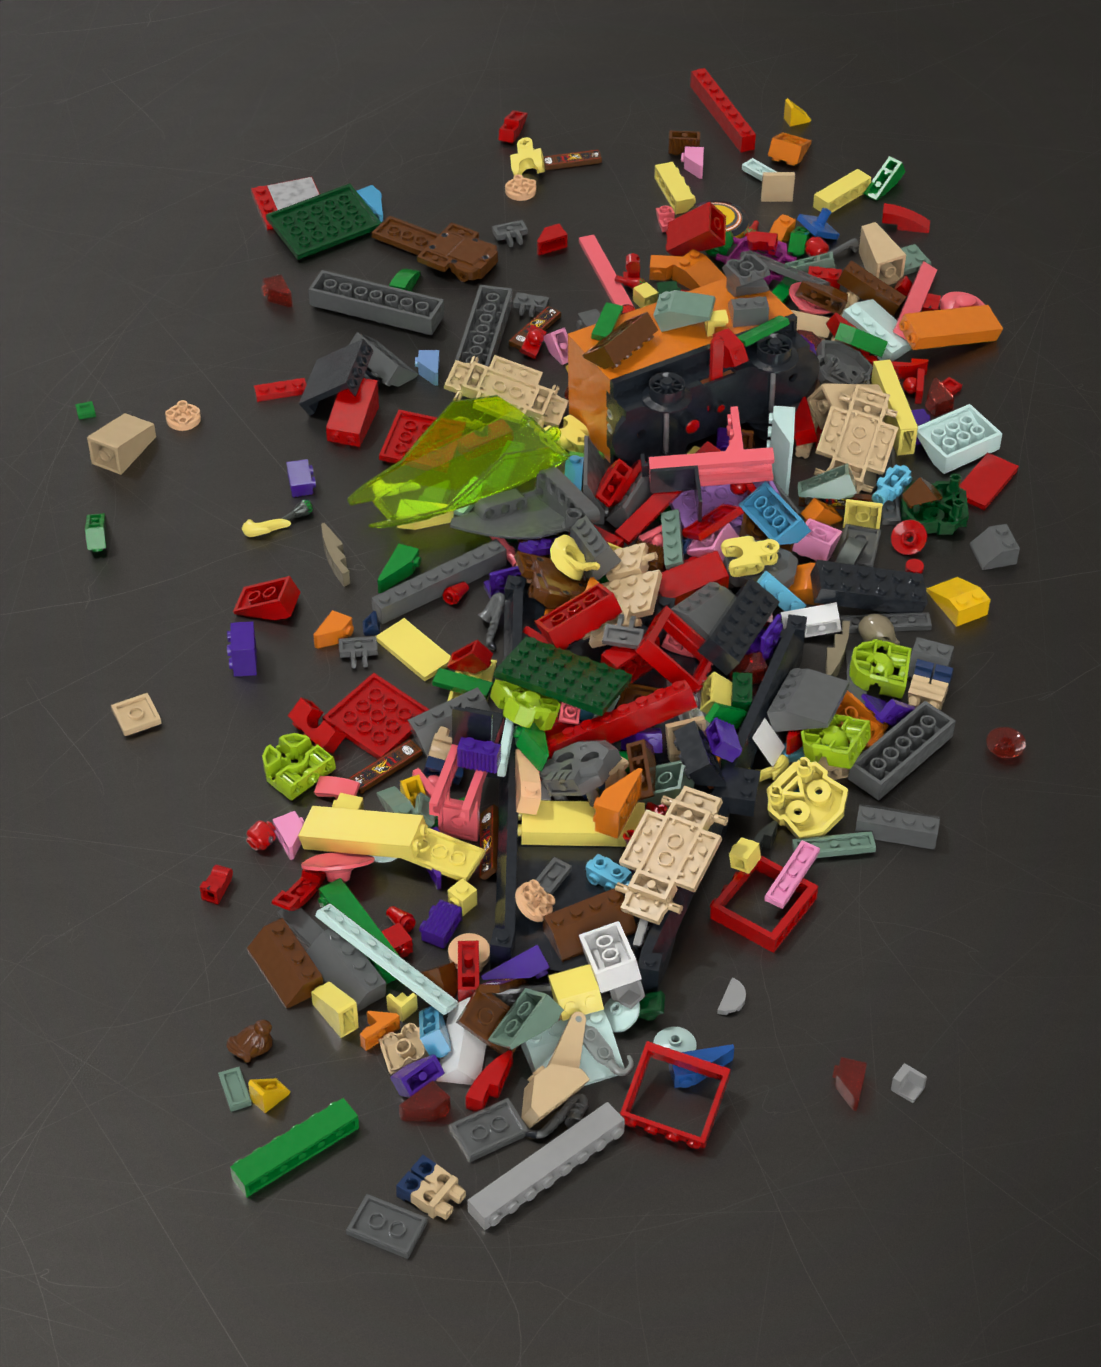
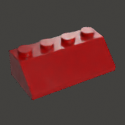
[534,583,622,650]

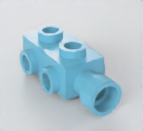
[872,464,912,504]
[585,854,632,891]

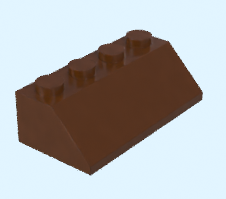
[837,260,907,317]
[582,312,658,369]
[543,888,637,962]
[247,918,323,1009]

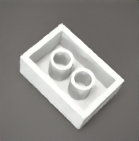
[579,921,642,993]

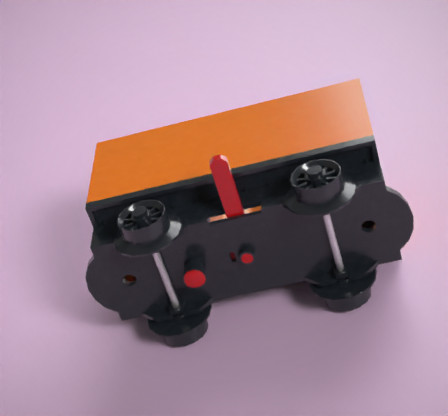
[568,278,820,466]

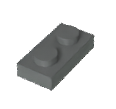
[536,857,572,895]

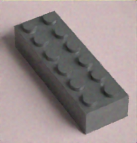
[848,701,956,800]

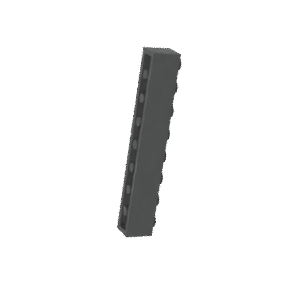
[371,539,507,624]

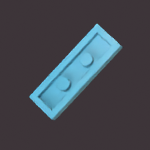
[757,571,807,612]

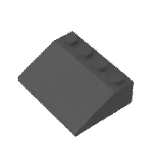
[583,436,608,524]
[671,582,735,639]
[767,668,850,732]

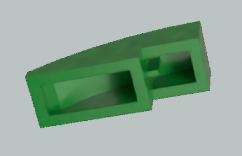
[389,268,421,292]

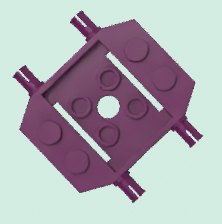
[716,236,797,285]

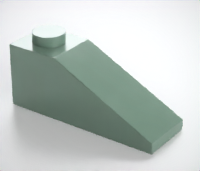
[785,251,837,273]
[377,786,415,815]

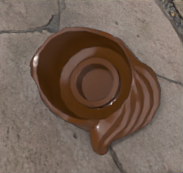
[226,1019,273,1063]

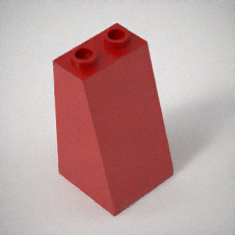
[666,202,726,256]
[326,378,379,447]
[658,550,729,606]

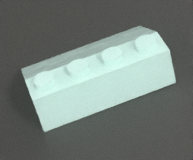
[842,299,912,361]
[917,404,1002,474]
[766,406,795,496]
[521,1010,624,1086]

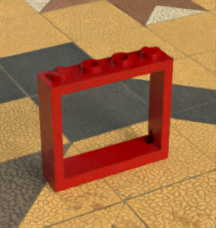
[635,605,713,694]
[710,856,819,953]
[620,1041,731,1149]

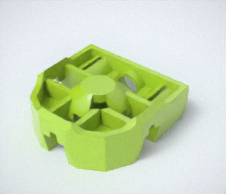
[849,639,912,699]
[490,679,561,731]
[801,714,871,769]
[262,733,336,801]

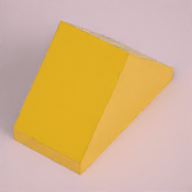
[784,98,811,127]
[400,774,426,809]
[248,1078,291,1113]

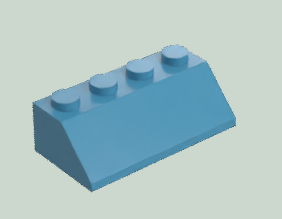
[739,481,811,545]

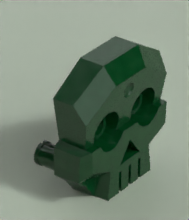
[900,473,969,535]

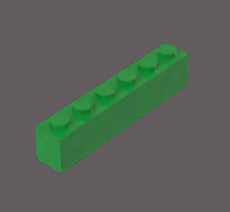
[318,878,400,984]
[230,1098,359,1198]

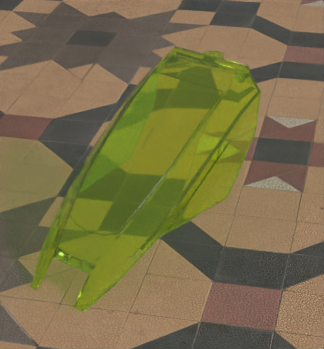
[347,395,570,529]

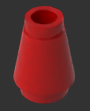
[443,581,469,605]
[386,906,416,933]

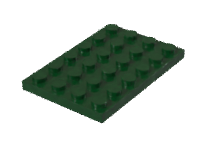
[266,183,381,260]
[493,636,632,716]

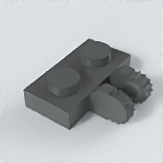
[492,220,528,247]
[513,292,549,317]
[602,614,644,649]
[339,636,378,668]

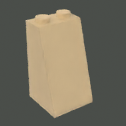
[859,222,906,285]
[807,384,883,430]
[87,413,156,475]

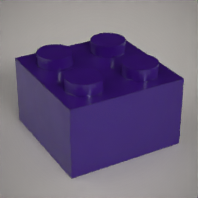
[227,622,257,677]

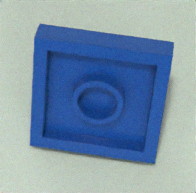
[797,208,840,240]

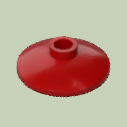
[891,520,927,555]

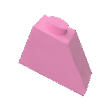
[681,147,704,179]
[544,327,568,365]
[273,811,304,860]

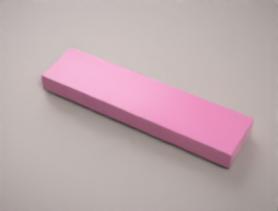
[764,840,820,909]

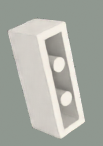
[781,602,842,638]

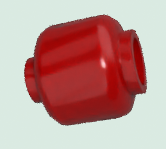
[805,237,829,257]
[246,820,276,850]

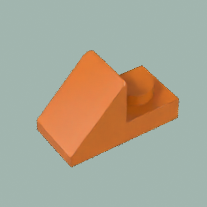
[360,1011,400,1051]

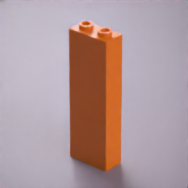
[899,305,1003,350]

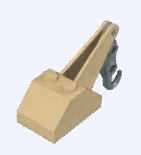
[521,1012,634,1129]

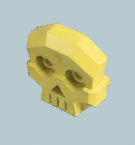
[767,757,848,839]

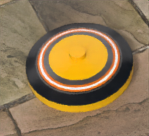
[688,200,749,239]

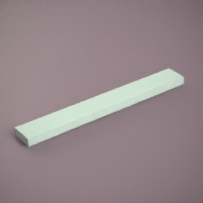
[315,904,458,1015]

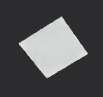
[752,718,785,767]

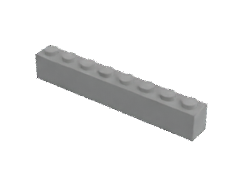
[468,1102,625,1230]

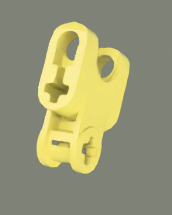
[510,137,545,176]
[542,415,590,453]
[721,536,779,577]

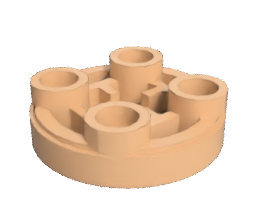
[505,175,536,201]
[165,400,201,431]
[515,879,555,922]
[448,933,490,972]

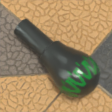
[281,499,313,521]

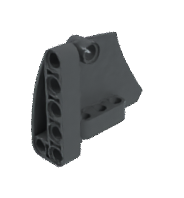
[450,466,600,539]

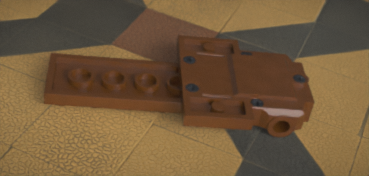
[372,216,498,282]
[514,536,589,609]

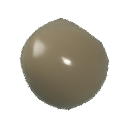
[858,614,900,645]

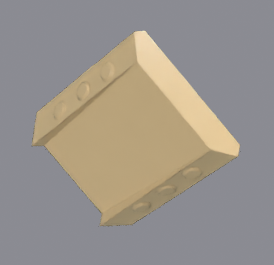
[378,1023,429,1074]

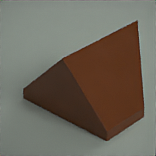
[902,477,942,509]
[420,961,458,998]

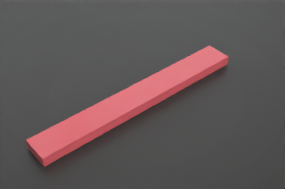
[579,235,636,315]
[893,261,937,340]

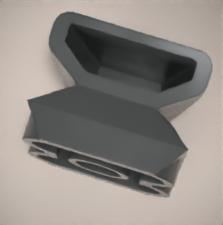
[722,254,771,297]

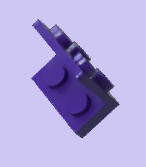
[484,566,523,598]
[743,614,783,665]
[861,693,915,727]

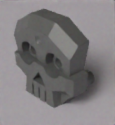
[816,340,873,386]
[723,534,798,588]
[539,740,622,807]

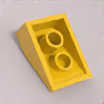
[926,577,991,627]

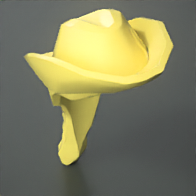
[550,535,600,581]

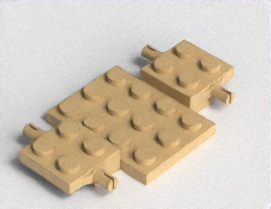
[444,355,569,432]
[814,384,899,494]
[582,542,662,648]
[615,786,728,925]

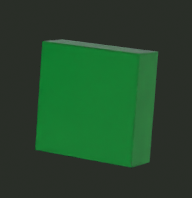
[75,401,96,420]

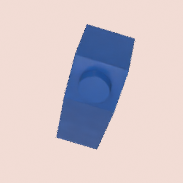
[669,1044,734,1088]

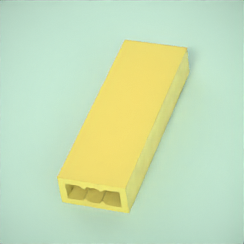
[871,360,918,456]
[518,801,645,847]
[298,806,428,860]

